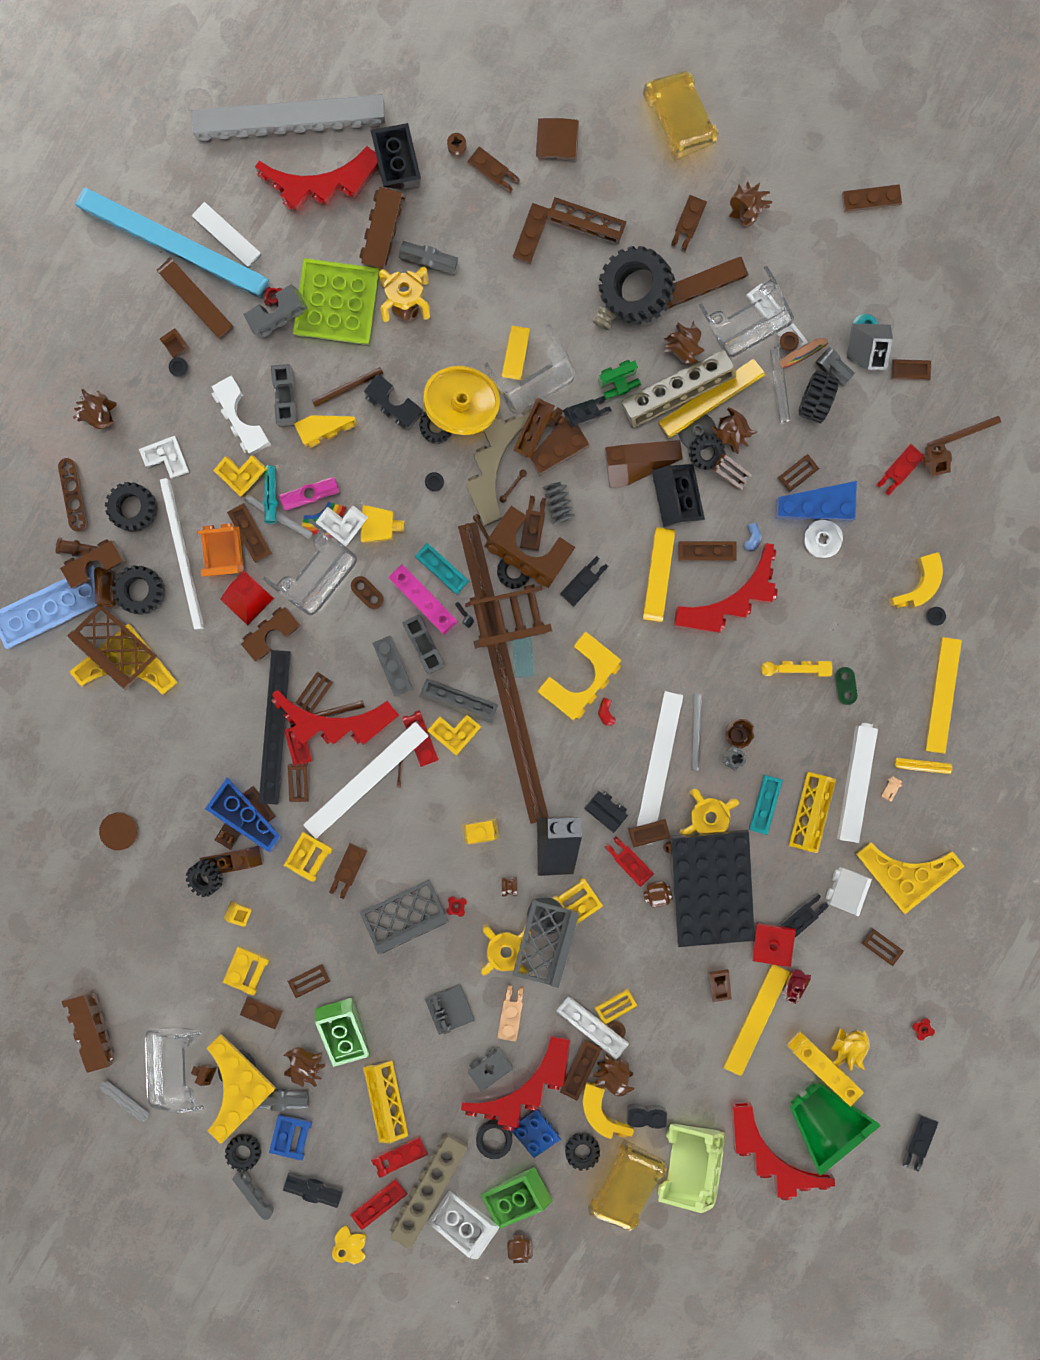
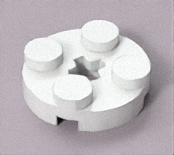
[804,520,843,558]

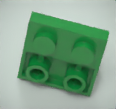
[598,360,641,400]

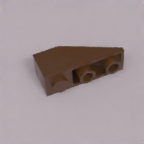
[199,846,263,877]

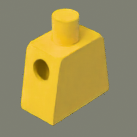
[361,505,405,543]
[461,818,500,844]

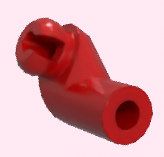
[598,697,616,726]

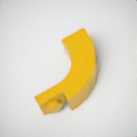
[889,552,943,608]
[582,1081,634,1139]

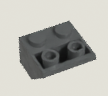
[847,324,893,370]

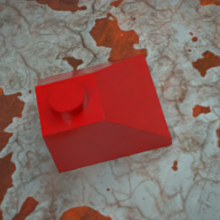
[220,570,274,626]

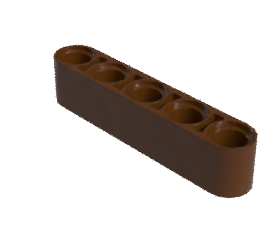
[156,257,233,339]
[667,257,749,309]

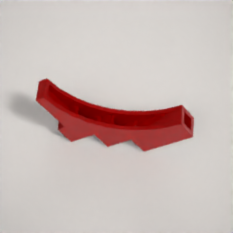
[255,146,379,212]
[674,543,778,634]
[271,690,399,745]
[461,1037,571,1131]
[731,1102,835,1200]

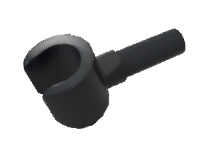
[455,602,474,628]

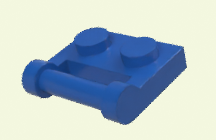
[269,1114,312,1160]

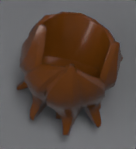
[729,181,772,226]
[664,321,705,364]
[73,389,117,429]
[711,407,758,454]
[283,1047,325,1087]
[593,1054,634,1096]

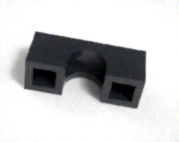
[364,374,424,430]

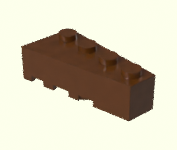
[359,187,407,269]
[61,989,114,1073]

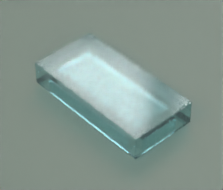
[513,638,535,678]

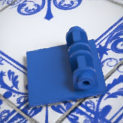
[512,1109,561,1158]

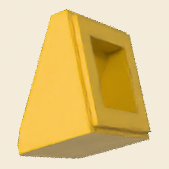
[224,901,252,927]

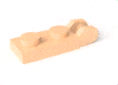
[497,985,524,1042]

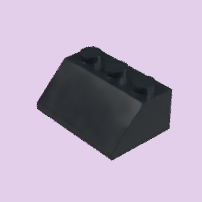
[370,123,421,189]
[652,464,705,527]

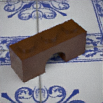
[60,539,125,589]
[241,607,302,662]

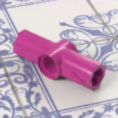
[280,477,340,511]

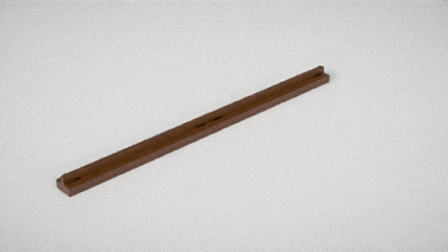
[458,522,548,824]

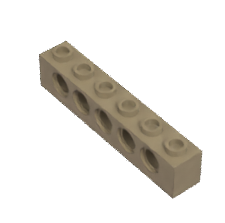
[621,350,736,428]
[389,1133,468,1250]

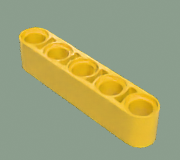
[643,527,675,622]

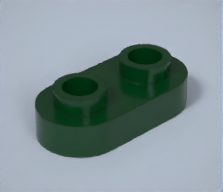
[834,667,858,705]

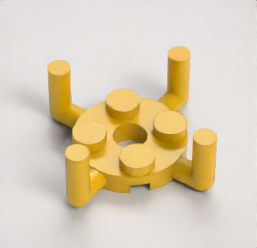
[379,267,430,322]
[680,789,739,835]
[481,925,531,975]

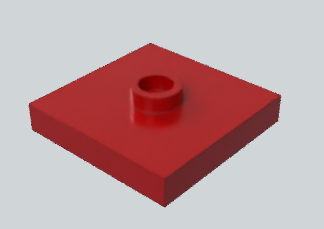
[753,923,796,967]

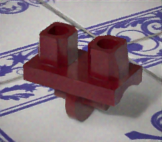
[782,969,811,1004]

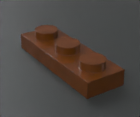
[842,184,902,212]
[513,203,549,264]
[513,398,555,459]
[227,503,272,563]
[678,541,737,561]
[560,1039,602,1101]

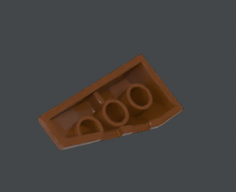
[604,440,683,488]

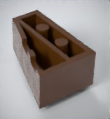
[530,419,590,476]

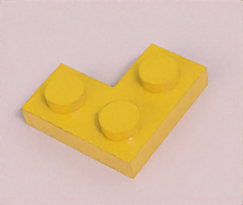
[213,455,267,497]
[427,715,481,756]

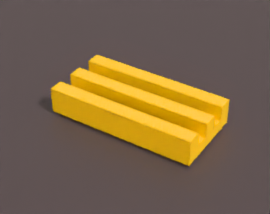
[595,989,637,1025]

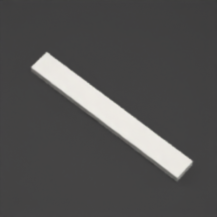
[160,478,204,630]
[637,691,683,845]
[303,722,429,839]

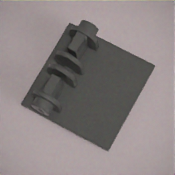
[425,985,475,1035]

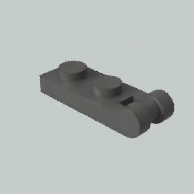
[232,1171,274,1220]

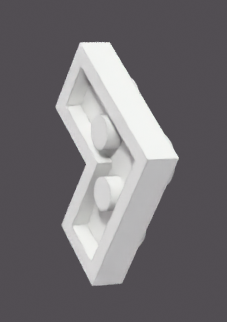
[139,436,189,479]
[316,506,368,546]

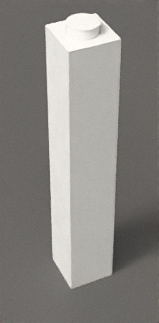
[837,723,878,843]

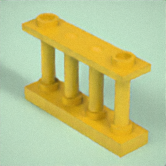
[787,1031,864,1107]

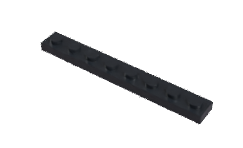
[259,650,291,805]

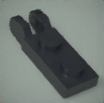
[563,396,612,428]
[560,556,609,607]
[778,893,829,938]
[902,1114,939,1172]

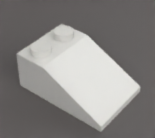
[826,867,872,916]
[427,1190,500,1259]

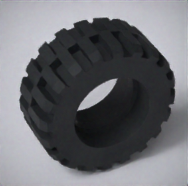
[598,246,676,324]

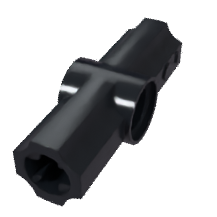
[283,1173,343,1208]

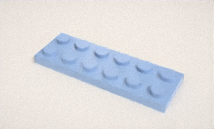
[0,565,99,649]

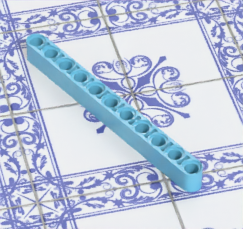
[75,187,269,298]

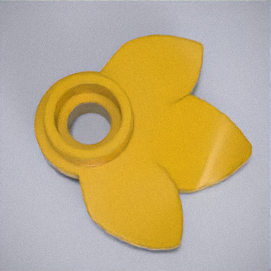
[332,1226,366,1264]

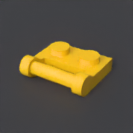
[284,832,333,882]
[553,877,603,925]
[223,946,269,996]

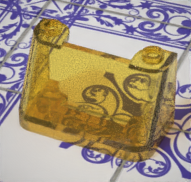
[643,71,719,162]
[588,1139,667,1231]

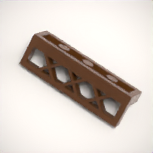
[547,197,627,244]

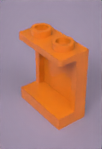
[197,523,244,577]

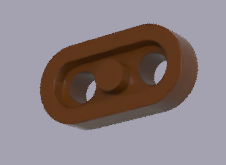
[351,576,384,609]

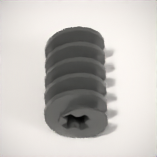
[542,482,575,524]

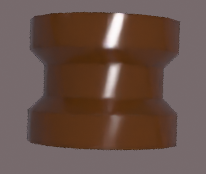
[447,133,466,156]
[502,877,517,897]

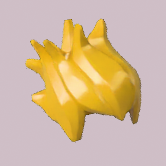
[831,1029,870,1071]

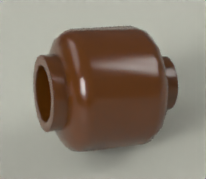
[391,304,420,321]
[644,881,673,908]
[507,1235,533,1264]

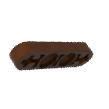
[58,458,88,532]

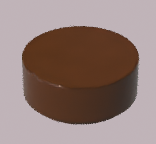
[779,332,799,352]
[607,1021,626,1038]

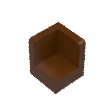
[160,328,189,358]

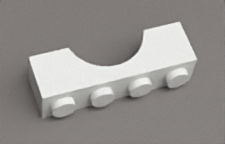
[211,375,271,456]

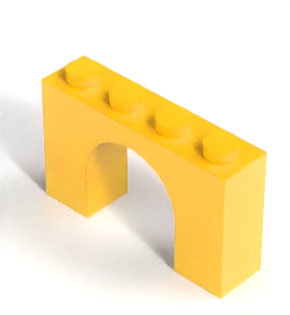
[537,631,621,720]

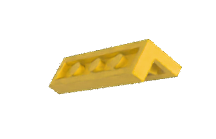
[789,772,837,853]
[363,1061,408,1143]

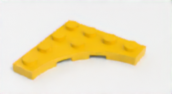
[69,623,178,695]
[856,842,965,914]
[206,1034,276,1144]

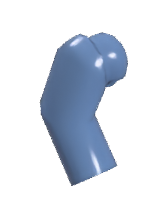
[745,523,762,551]

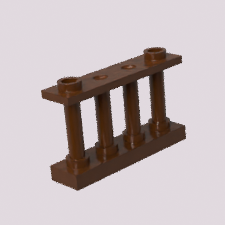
[465,584,552,649]

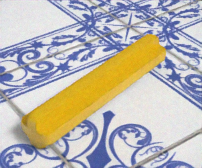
[895,758,952,774]

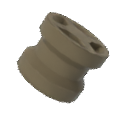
[592,307,616,330]

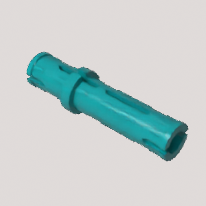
[262,465,278,524]

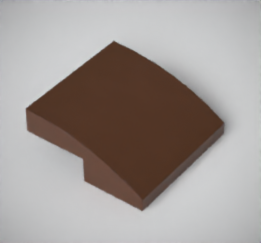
[536,118,579,160]

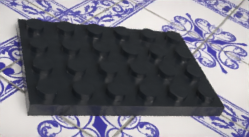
[671,829,755,947]

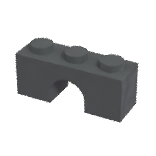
[243,284,308,338]
[271,364,298,427]
[402,614,446,675]
[372,636,413,696]

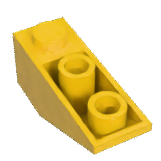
[294,415,357,448]

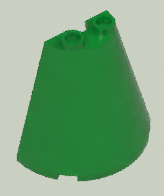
[790,1082,880,1176]

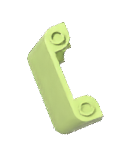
[658,1124,725,1213]

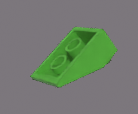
[315,998,370,1067]
[480,1167,553,1230]

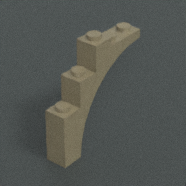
[465,409,532,527]

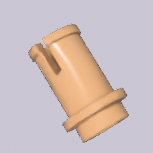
[881,776,902,802]

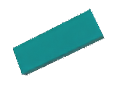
[414,543,470,595]
[748,775,783,835]

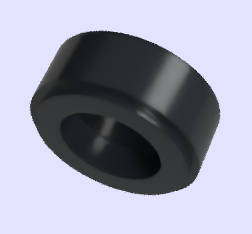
[169,357,189,377]
[425,472,444,492]
[926,607,946,626]

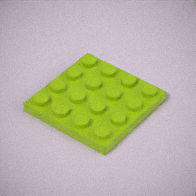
[293,258,380,345]

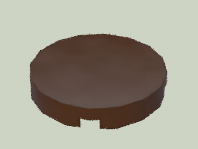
[99,812,138,851]

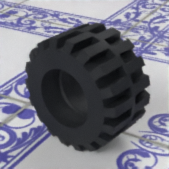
[798,370,839,424]
[105,482,157,532]
[112,565,165,615]

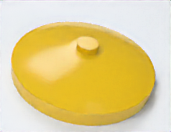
[423,366,500,435]

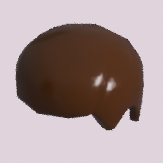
[725,719,754,748]

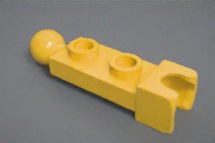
[761,661,832,677]

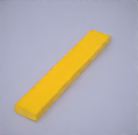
[658,359,765,438]
[925,637,962,754]
[723,964,790,1076]

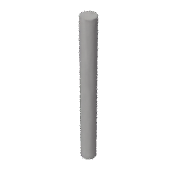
[245,494,313,539]
[692,694,702,771]

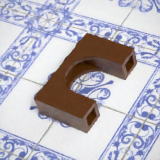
[484,506,575,589]

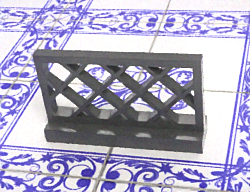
[360,880,449,955]
[512,900,579,988]

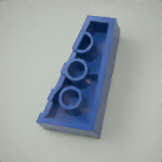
[775,481,857,521]
[205,777,281,853]

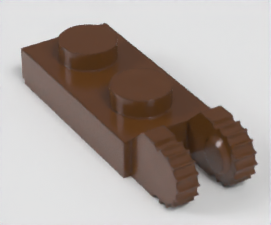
[467,146,520,193]
[671,195,707,251]
[520,495,546,551]
[329,843,368,899]

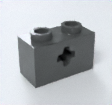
[468,1047,513,1092]

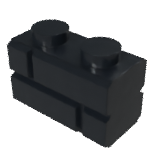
[584,790,628,833]

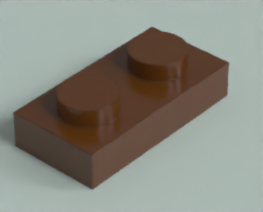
[240,996,283,1029]

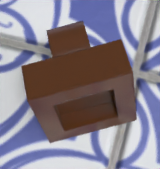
[214,823,241,850]
[191,1064,217,1086]

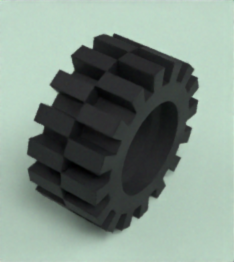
[419,412,452,444]
[689,435,726,470]
[497,559,530,589]
[186,859,223,897]
[565,1133,600,1171]
[225,1134,261,1172]

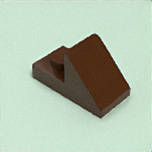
[707,969,732,1002]

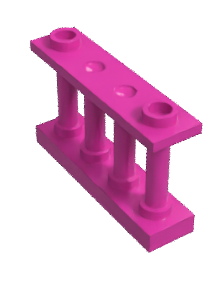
[388,564,458,635]

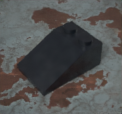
[537,816,582,876]

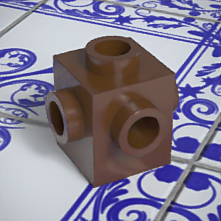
[922,444,952,476]

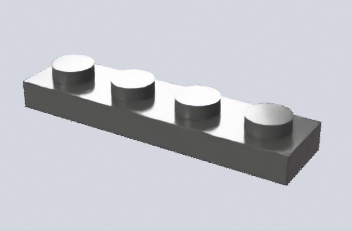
[419,678,498,723]

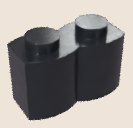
[626,1104,667,1129]

